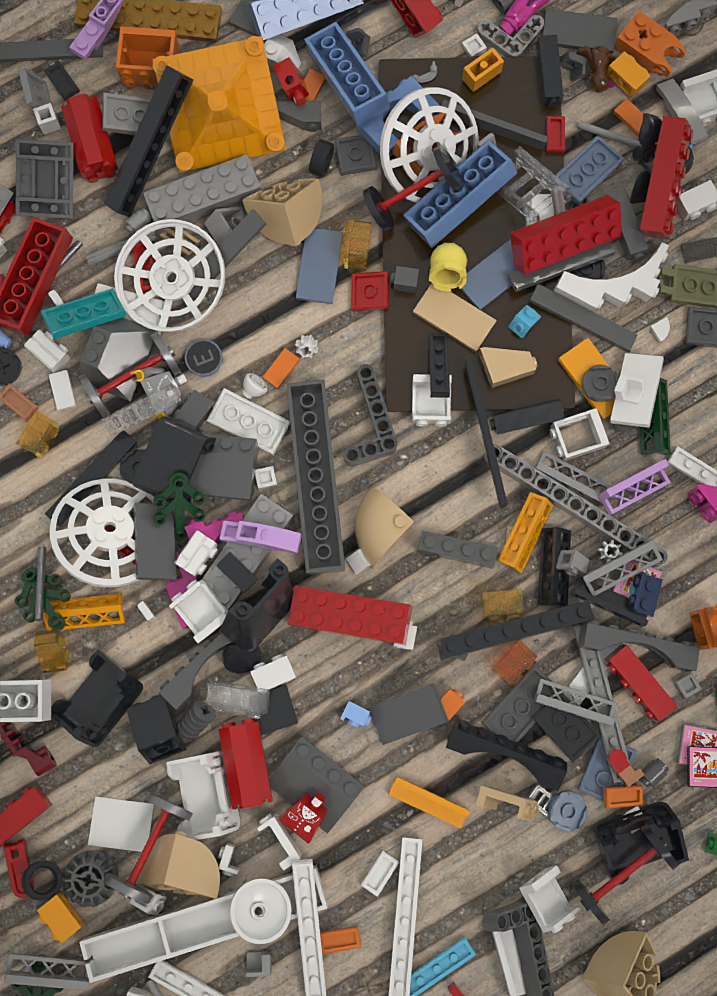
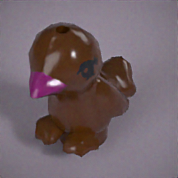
[576,45,615,93]

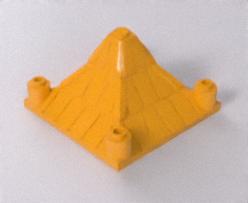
[152,36,286,173]

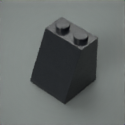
[126,695,187,764]

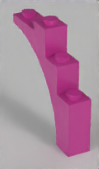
[165,511,244,629]

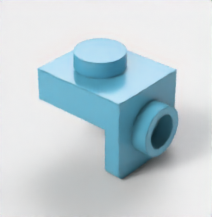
[508,305,541,338]

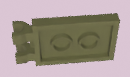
[656,264,717,308]

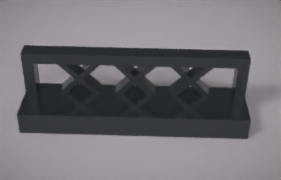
[538,527,571,607]
[570,577,649,627]

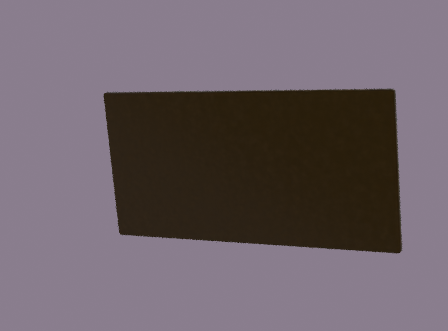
[378,56,575,412]

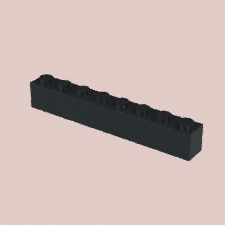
[104,65,194,217]
[436,600,594,661]

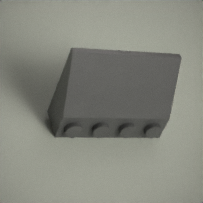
[189,434,259,501]
[269,736,364,834]

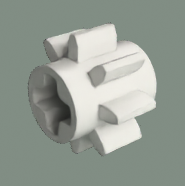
[295,335,318,358]
[597,540,623,563]

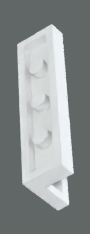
[492,929,526,996]

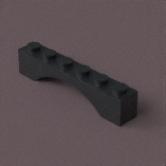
[446,719,567,791]

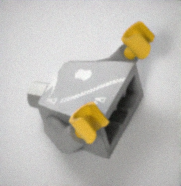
[130,367,188,419]

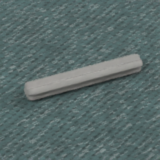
[85,232,156,265]

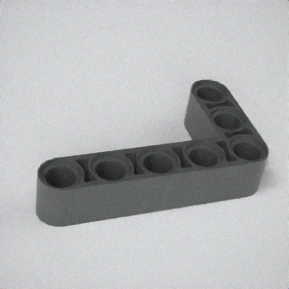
[344,364,397,467]
[482,902,554,996]

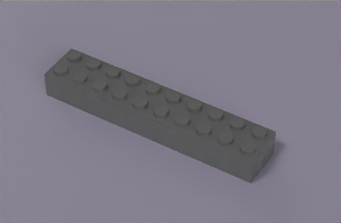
[286,379,345,575]

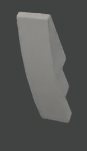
[656,79,708,145]

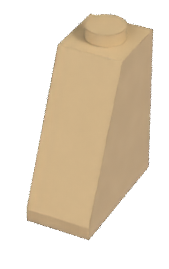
[479,347,537,388]

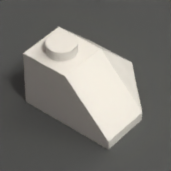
[264,34,301,78]

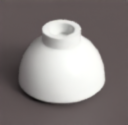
[242,373,268,399]

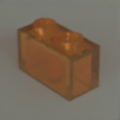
[492,640,538,685]

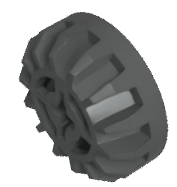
[62,850,119,908]

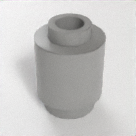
[125,208,153,235]

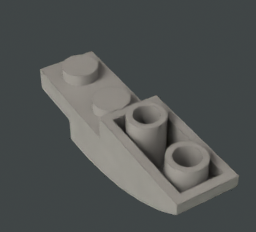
[664,0,717,34]

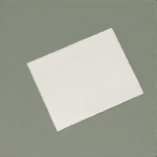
[88,796,154,852]

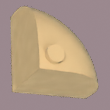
[243,178,322,246]
[355,487,414,569]
[136,831,220,899]
[582,931,660,996]

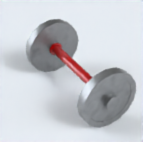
[79,332,181,418]
[103,792,193,904]

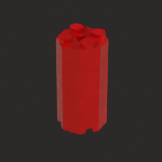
[61,94,119,183]
[218,718,273,810]

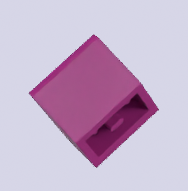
[687,484,717,523]

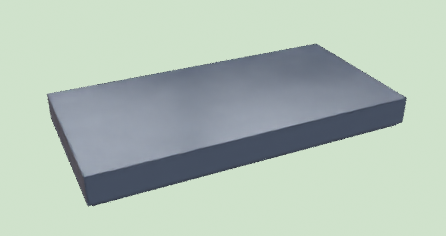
[550,135,625,205]
[296,228,343,304]
[460,239,518,310]

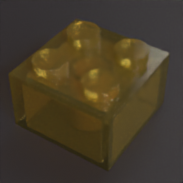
[341,219,371,271]

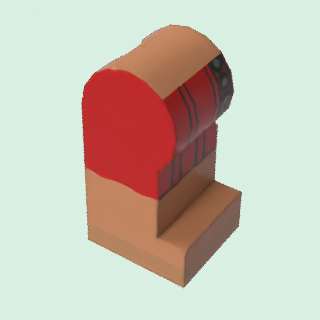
[607,749,645,787]

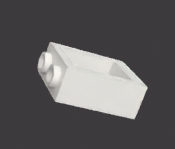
[549,408,610,461]

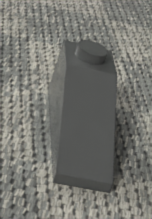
[276,101,322,132]

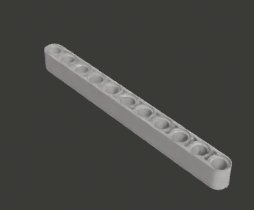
[484,444,668,567]

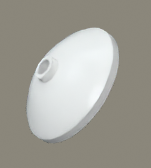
[230,879,291,944]

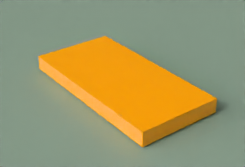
[557,338,616,420]

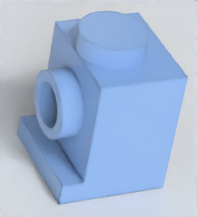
[340,701,372,727]

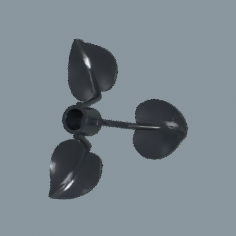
[630,113,694,204]

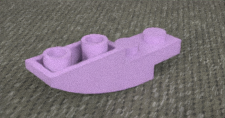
[69,0,124,60]
[220,521,302,553]

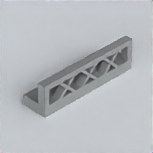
[535,451,612,507]
[582,539,663,596]
[533,679,617,726]
[4,953,90,991]

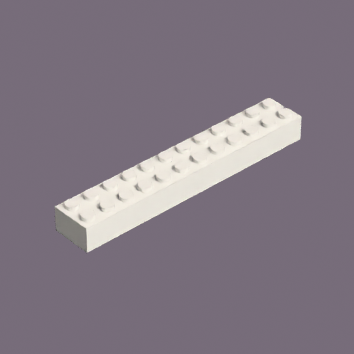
[79,865,328,983]

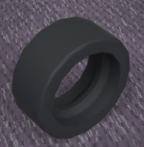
[309,139,334,178]
[22,860,63,900]

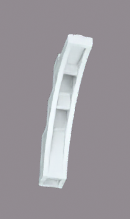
[553,242,669,312]

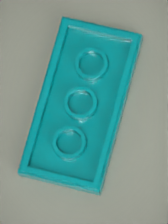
[41,288,126,340]

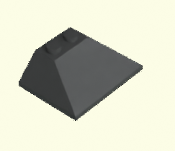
[16,139,73,219]
[79,317,158,402]

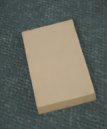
[413,283,497,352]

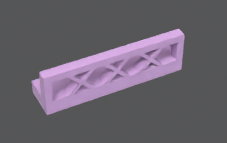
[598,459,671,515]

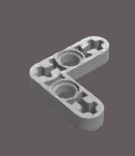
[477,15,544,57]

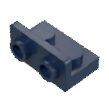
[628,572,663,617]

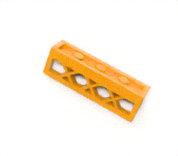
[498,492,553,574]
[43,593,125,632]
[388,776,470,829]

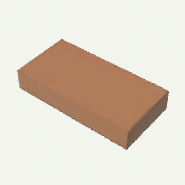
[0,383,39,422]

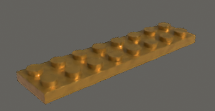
[74,0,222,43]

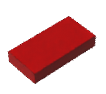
[546,116,565,153]

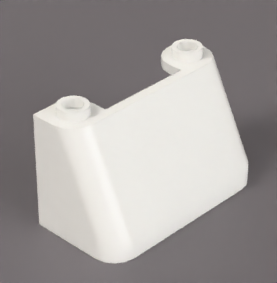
[166,751,240,840]

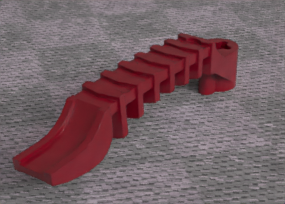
[0,722,57,776]

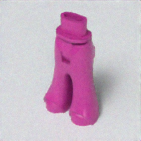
[499,0,550,35]

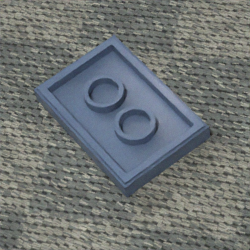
[577,737,637,801]

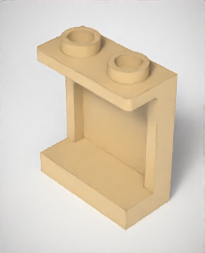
[476,786,539,821]

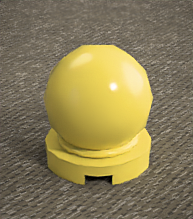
[429,243,467,292]

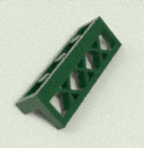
[640,378,671,455]

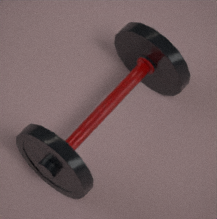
[363,145,464,231]
[571,823,679,925]

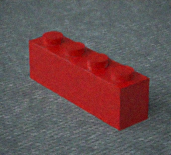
[605,644,677,721]
[0,786,53,847]

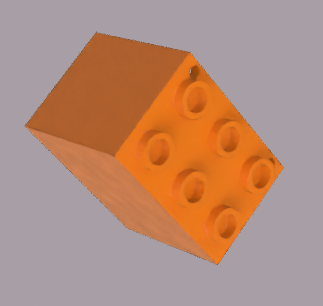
[116,26,181,89]

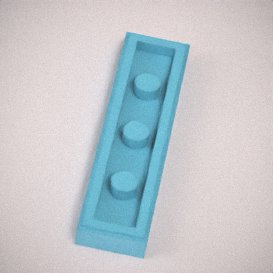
[409,936,476,996]

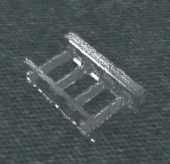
[496,146,571,224]

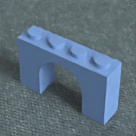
[356,76,440,157]

